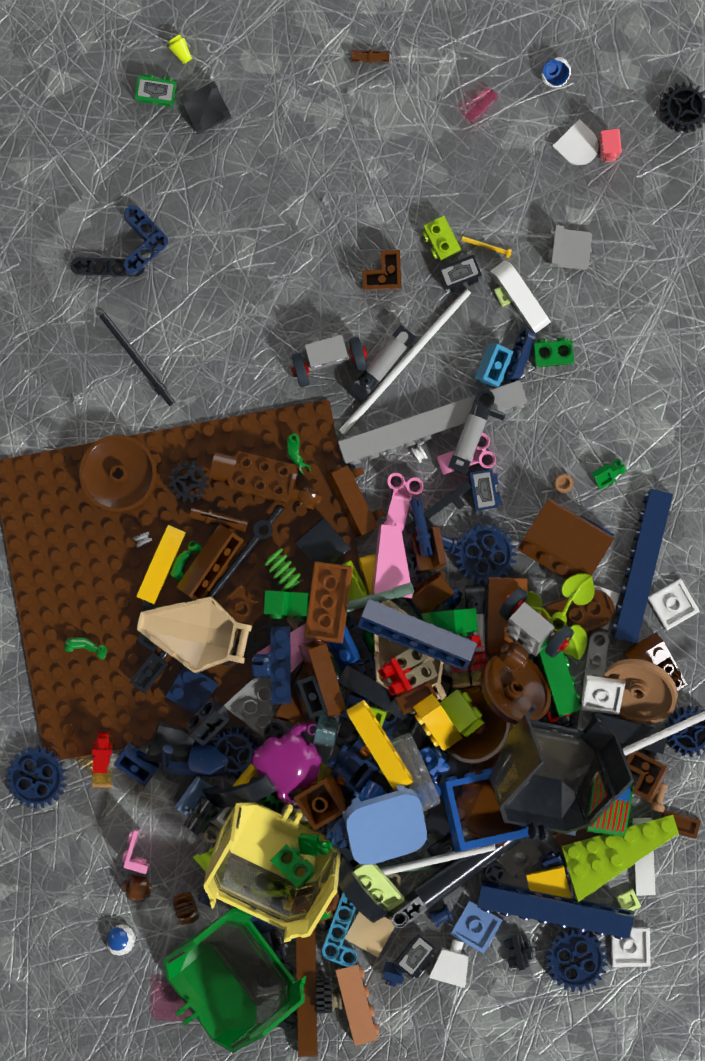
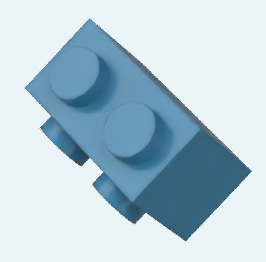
[474,344,513,387]

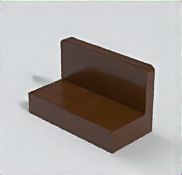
[411,527,447,571]
[411,569,454,613]

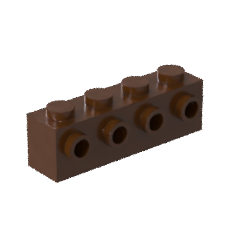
[176,523,244,600]

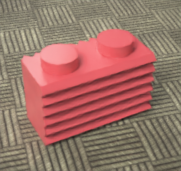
[598,129,622,162]

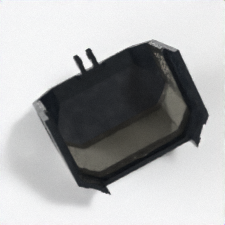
[489,704,634,842]

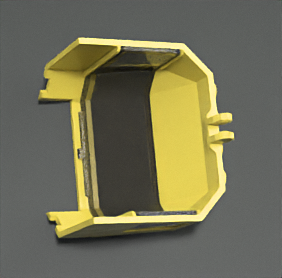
[204,802,341,943]

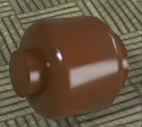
[500,641,529,670]
[122,875,152,902]

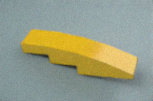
[136,525,186,604]

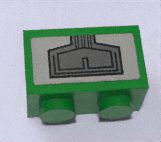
[135,74,177,108]

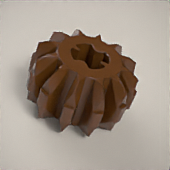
[173,892,199,925]

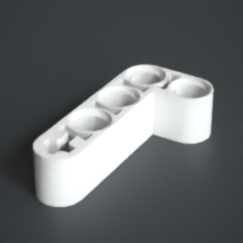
[489,260,551,334]

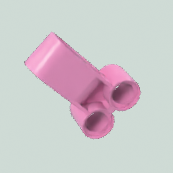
[437,433,496,475]
[386,473,423,532]

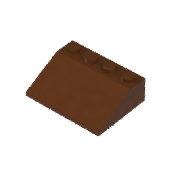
[517,498,615,580]
[447,758,514,847]

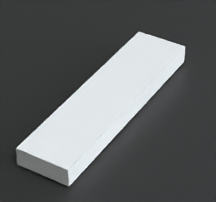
[632,817,656,896]

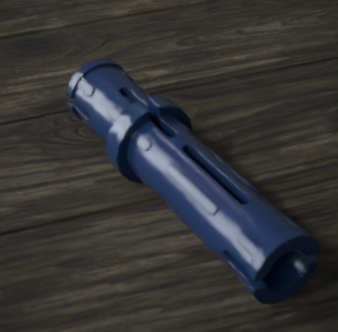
[409,499,433,558]

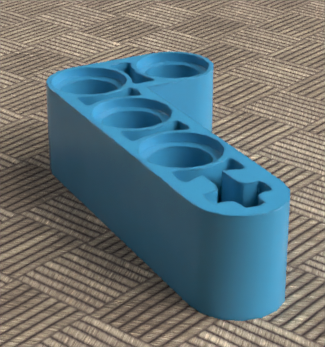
[322,892,358,967]

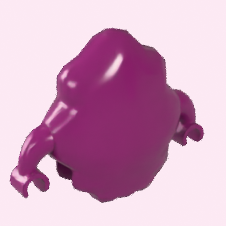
[251,721,322,809]

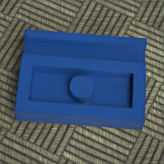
[327,625,361,671]

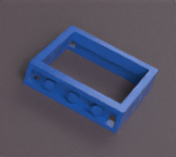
[440,768,529,853]

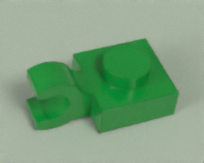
[591,459,627,490]
[298,833,333,856]

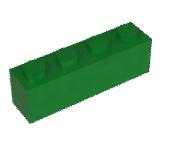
[536,641,581,717]

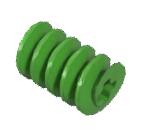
[264,548,303,592]

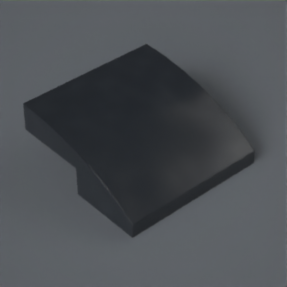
[295,517,350,564]

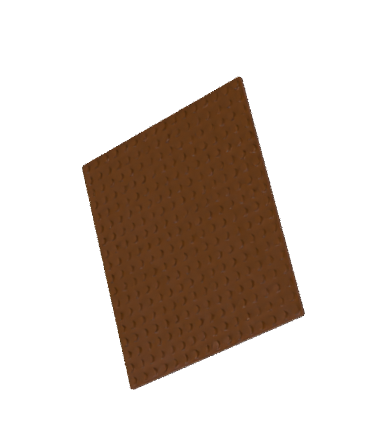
[0,400,376,761]

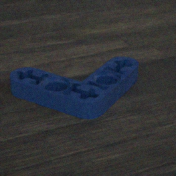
[123,205,168,276]

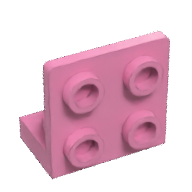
[121,828,150,874]

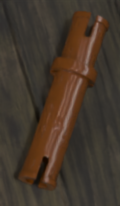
[189,507,248,532]

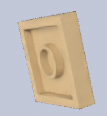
[345,912,395,957]

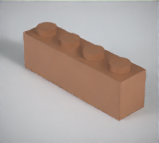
[335,963,380,1046]

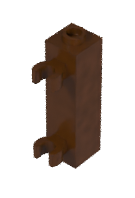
[326,465,385,537]

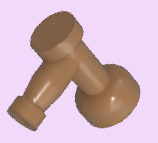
[649,784,668,813]

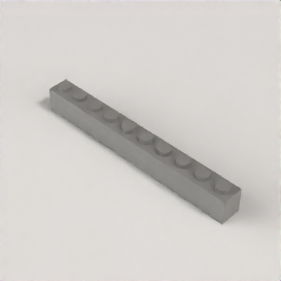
[338,380,527,467]

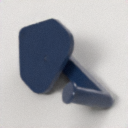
[161,744,228,777]

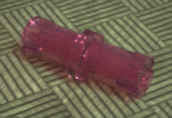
[465,89,499,124]

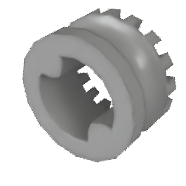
[133,532,152,548]

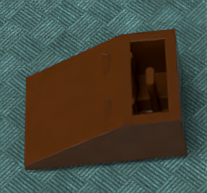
[623,632,687,691]

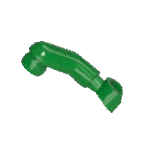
[287,433,311,476]
[170,541,202,581]
[64,638,107,659]

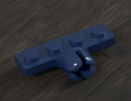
[251,627,291,704]

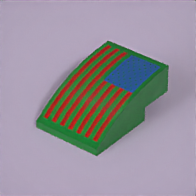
[587,774,634,837]

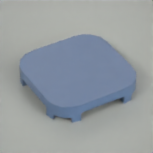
[343,785,427,865]

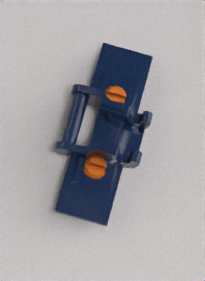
[328,731,394,798]

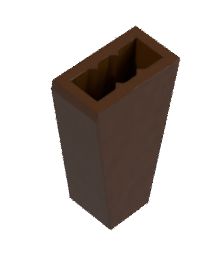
[298,640,346,717]
[273,662,315,727]

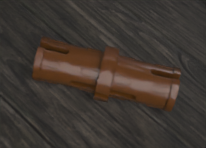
[351,49,390,64]

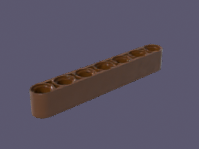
[296,929,318,1057]

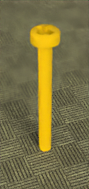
[461,236,512,258]

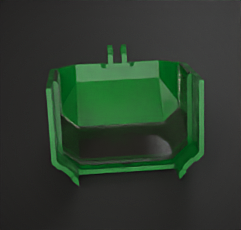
[163,908,306,1053]

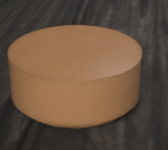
[554,474,574,493]

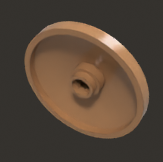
[603,659,678,724]

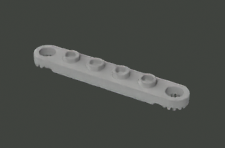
[577,631,609,731]

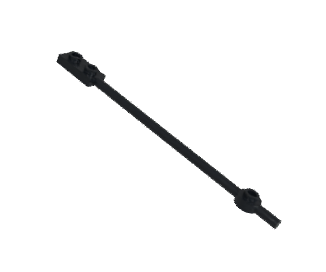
[129,505,284,694]

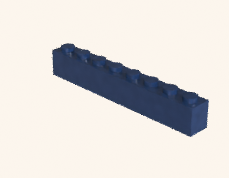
[611,489,673,644]
[477,880,634,940]

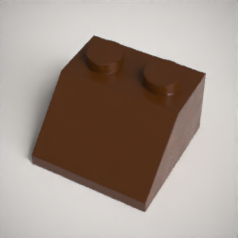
[294,773,346,831]

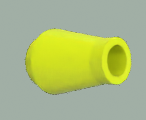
[167,35,193,64]

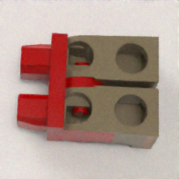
[378,649,438,695]

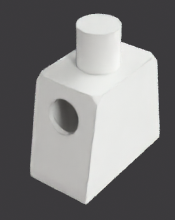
[429,939,468,988]

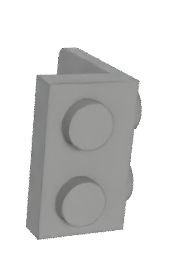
[548,225,592,270]

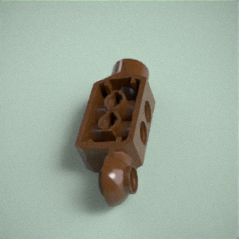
[209,451,324,510]

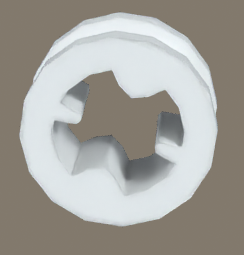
[411,444,428,463]

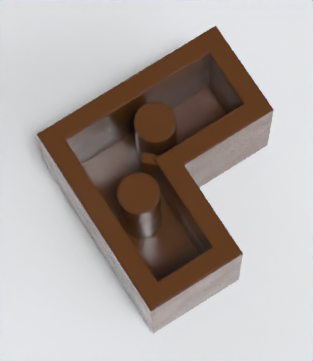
[362,250,402,292]
[627,751,669,804]

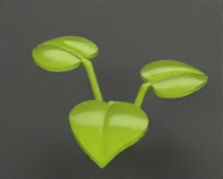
[527,574,595,660]

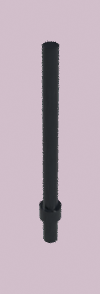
[100,312,175,407]

